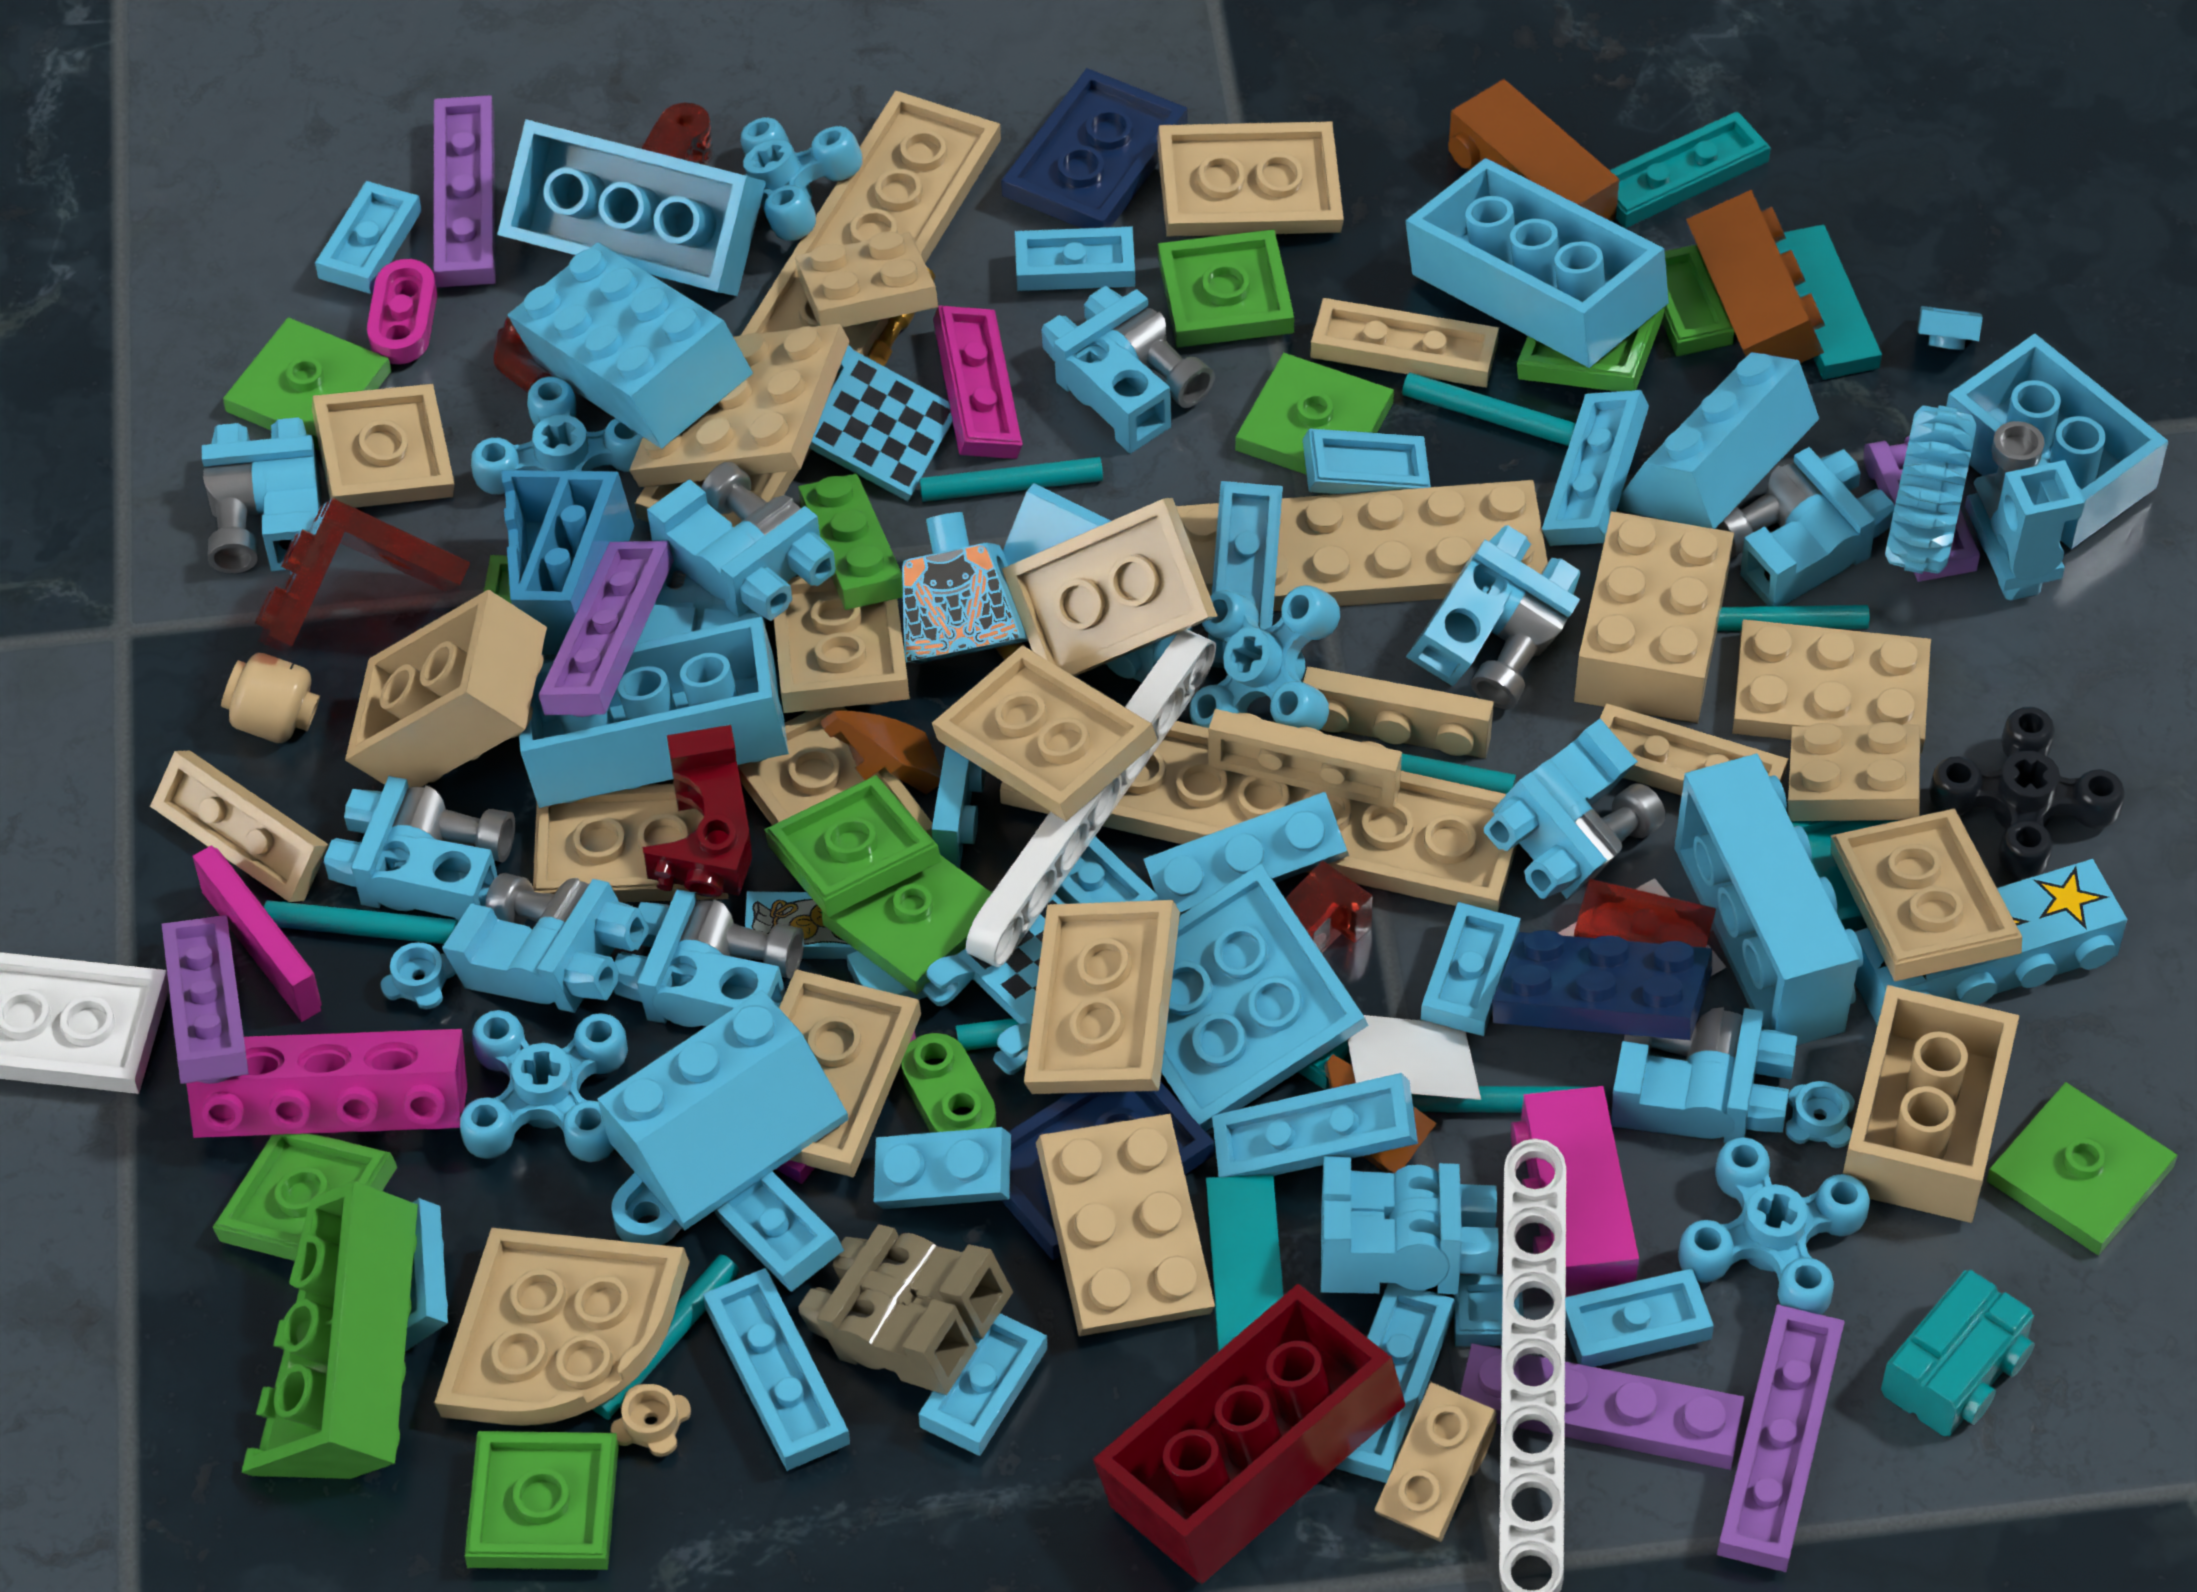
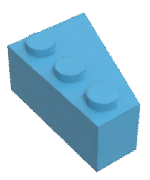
[501,470,634,655]

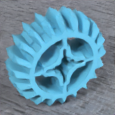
[1885,405,1977,574]

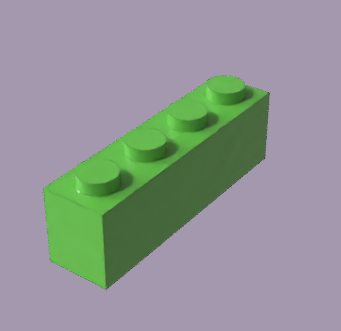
[241,1181,418,1479]

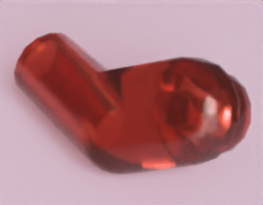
[493,317,551,393]

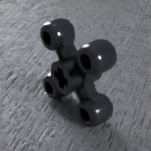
[1929,707,2125,880]

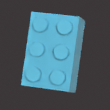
[1946,334,2168,549]

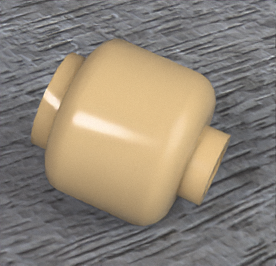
[221,653,320,743]

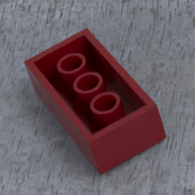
[1093,1284,1406,1585]

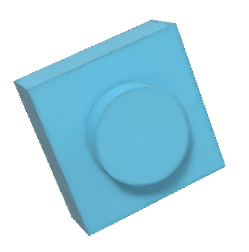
[1917,306,1983,350]

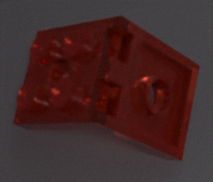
[254,498,471,651]

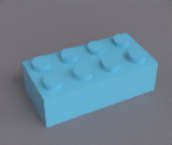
[497,119,766,296]
[1405,158,1669,368]
[507,242,753,449]
[519,616,789,808]
[1674,753,1863,1045]

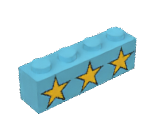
[1855,859,2127,1026]

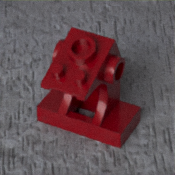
[642,725,752,897]

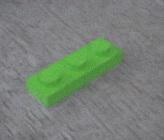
[798,473,903,610]

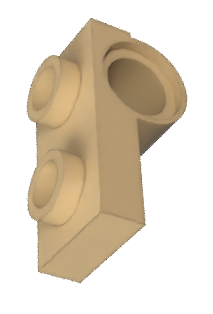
[1374,1382,1497,1542]

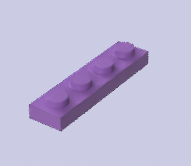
[434,95,496,287]
[539,541,674,717]
[162,915,249,1084]
[1717,1304,1845,1572]
[1460,1343,1744,1470]

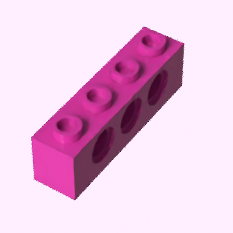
[186,1029,468,1138]

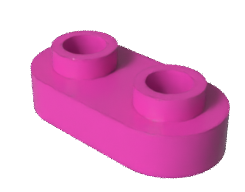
[367,259,437,364]

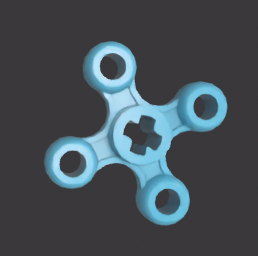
[740,117,863,241]
[471,377,643,495]
[1189,585,1340,730]
[460,1010,628,1162]
[1678,1137,1870,1315]

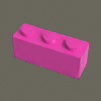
[1511,1086,1639,1301]

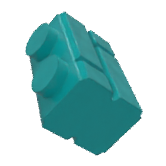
[1881,1269,2035,1437]

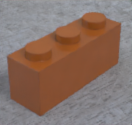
[1448,79,1620,222]
[1686,190,1825,363]

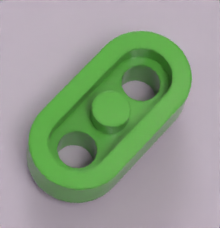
[901,1033,996,1133]

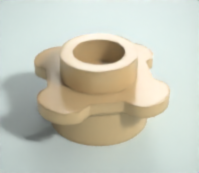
[611,1384,691,1457]

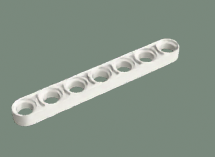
[966,629,1216,967]
[1499,1139,1566,1592]

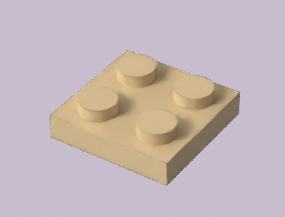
[795,232,938,327]
[312,384,454,510]
[1788,722,1921,821]

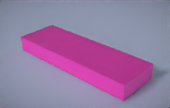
[933,305,1022,459]
[192,845,322,1022]

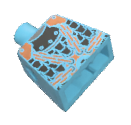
[902,512,1028,663]

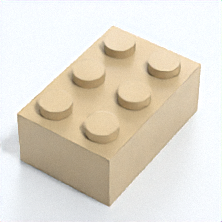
[1574,511,1734,723]
[345,589,547,788]
[1843,985,2020,1223]

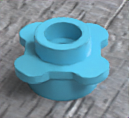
[381,942,456,1009]
[1785,1081,1855,1148]

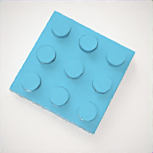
[1161,863,1369,1132]

